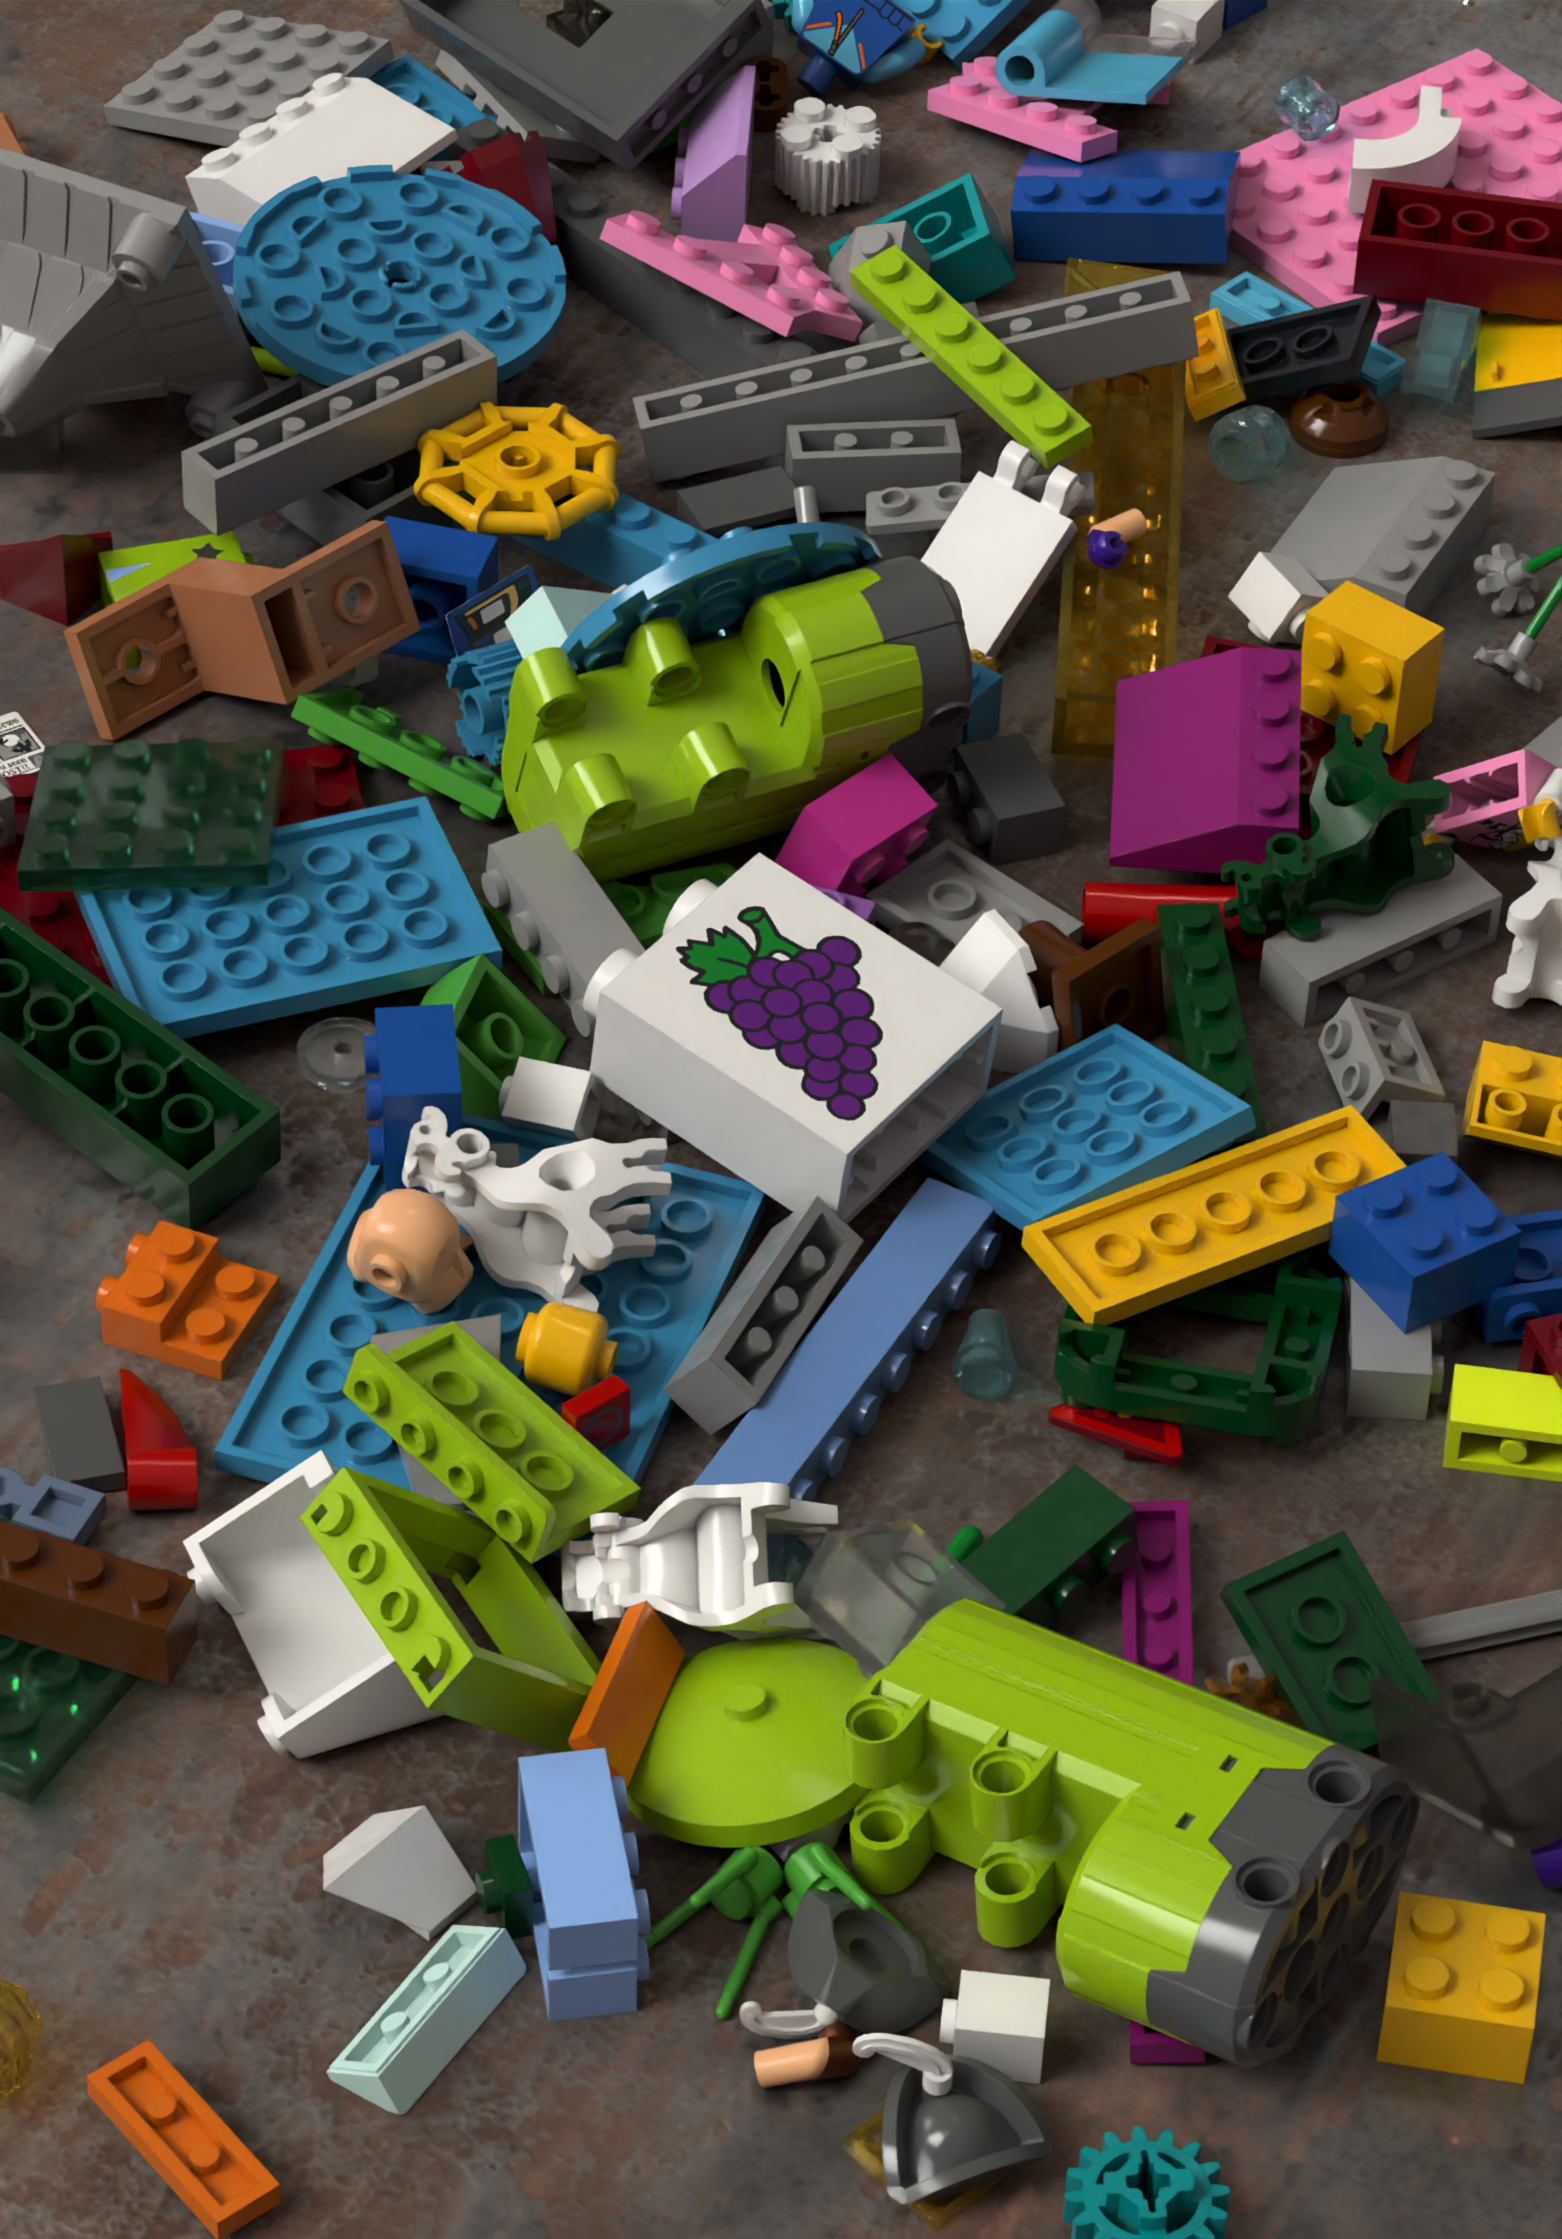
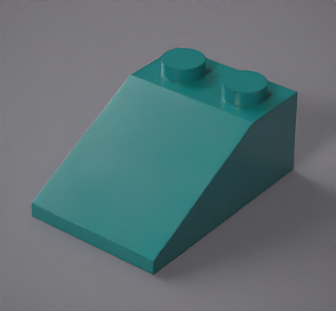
[828,172,1017,304]

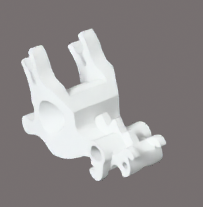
[1492,829,1562,1009]
[402,1106,672,1313]
[561,1482,842,1643]

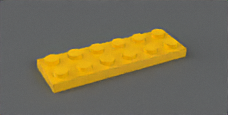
[1021,1105,1407,1326]

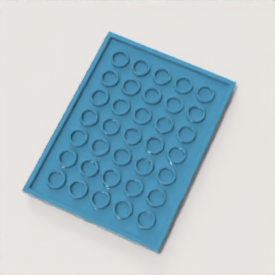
[214,1113,768,1558]

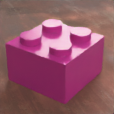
[774,753,938,899]

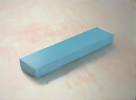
[1209,271,1412,398]

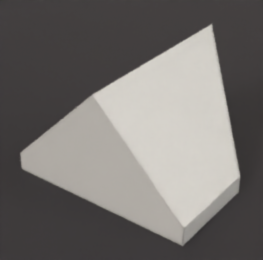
[323,1805,478,1941]

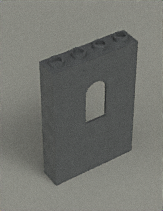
[399,0,772,172]

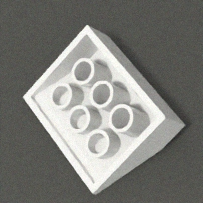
[185,73,459,226]

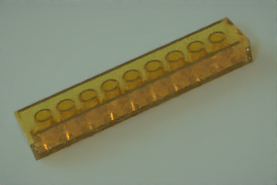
[1051,360,1186,758]

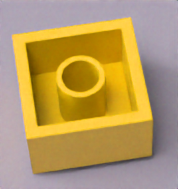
[1301,580,1445,755]
[1376,1891,1546,2084]

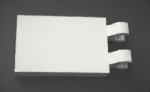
[920,440,1086,668]

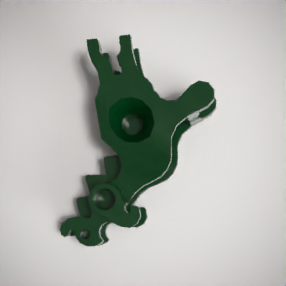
[1220,713,1455,941]

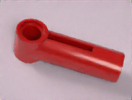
[1081,881,1285,961]

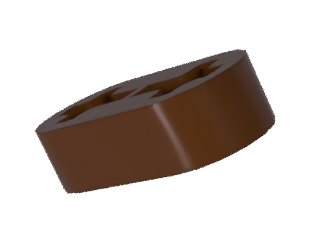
[741,56,788,132]

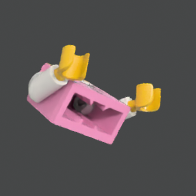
[1421,749,1562,852]

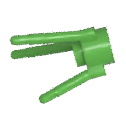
[781,1841,943,1970]
[644,1846,783,2019]

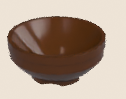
[1288,380,1389,459]

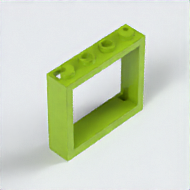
[299,1466,602,1753]

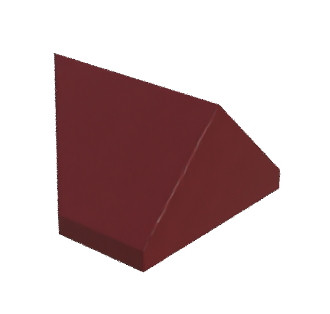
[0,531,113,626]

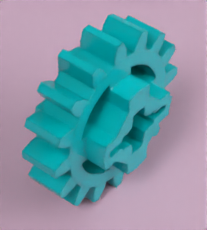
[1062,2126,1230,2239]

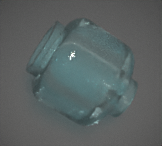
[1208,405,1291,484]

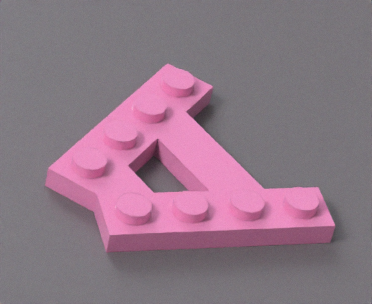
[927,56,1170,163]
[599,210,863,342]

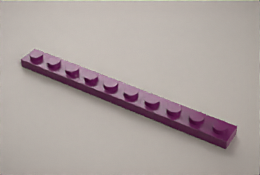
[1121,1500,1205,2064]

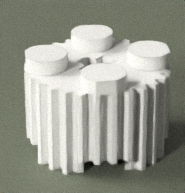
[773,97,881,217]

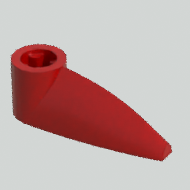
[120,1368,198,1511]

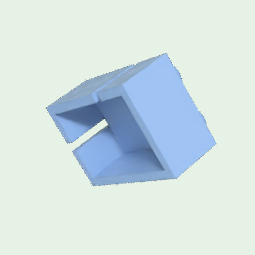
[518,1748,651,2022]

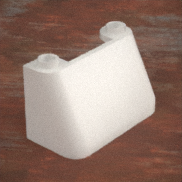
[183,1450,445,1759]

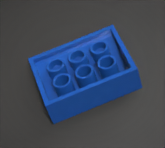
[1010,149,1241,264]

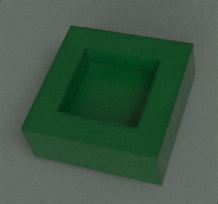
[475,1834,533,1939]

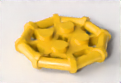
[413,401,621,541]

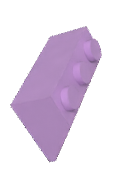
[671,65,756,242]

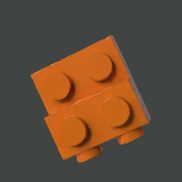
[95,1220,280,1381]

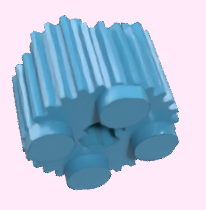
[446,639,523,767]

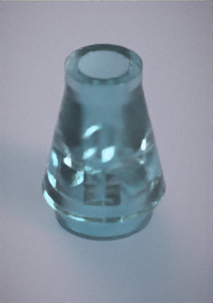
[951,1309,1018,1401]

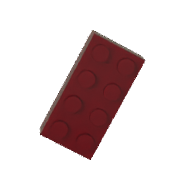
[1353,179,1562,321]

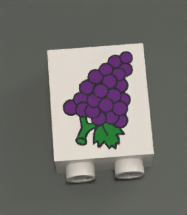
[583,853,1003,1224]

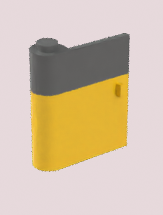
[1471,313,1562,439]

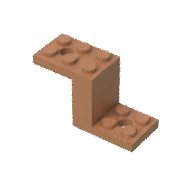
[63,520,421,741]

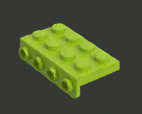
[342,1321,641,1564]

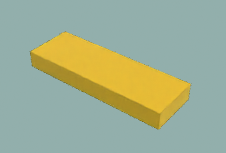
[1177,308,1246,422]

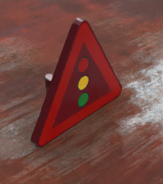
[1048,1403,1184,1466]

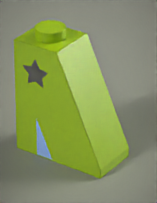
[98,531,255,669]

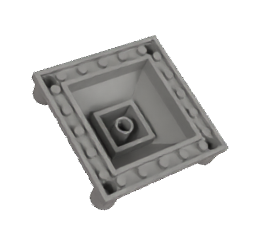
[0,148,269,440]

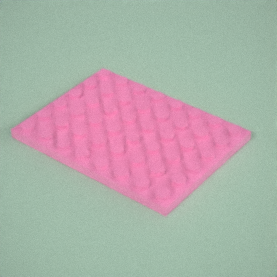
[1230,48,1562,347]

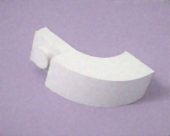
[1347,85,1462,213]

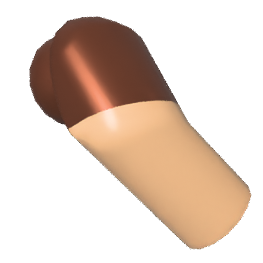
[754,2023,862,2088]

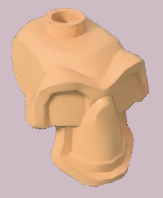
[347,1189,474,1315]

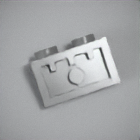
[1318,996,1446,1121]

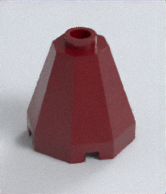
[441,130,558,246]

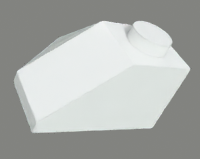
[939,909,1059,1074]

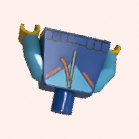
[791,0,943,97]

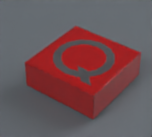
[561,1375,630,1452]

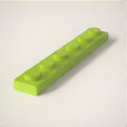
[849,245,1094,469]

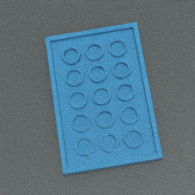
[71,796,502,1039]

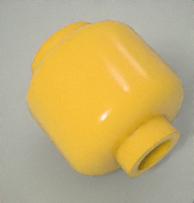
[515,1302,619,1397]

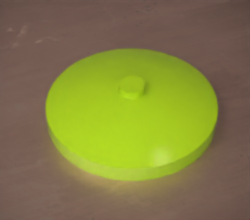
[626,1637,875,1848]

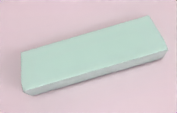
[326,1924,526,2115]

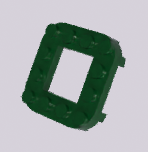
[1054,1250,1342,1444]

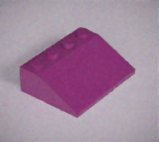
[1109,647,1302,873]

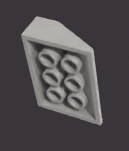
[1269,456,1496,617]

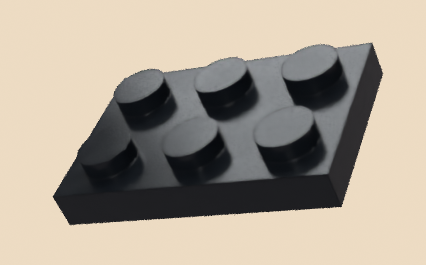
[1227,295,1382,408]

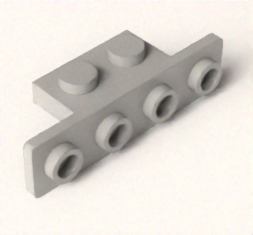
[866,471,1095,545]

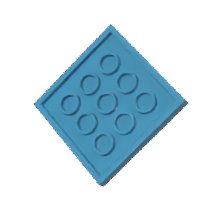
[917,1023,1257,1232]

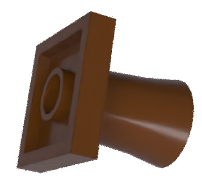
[1018,918,1166,1053]

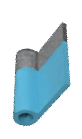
[995,0,1201,105]

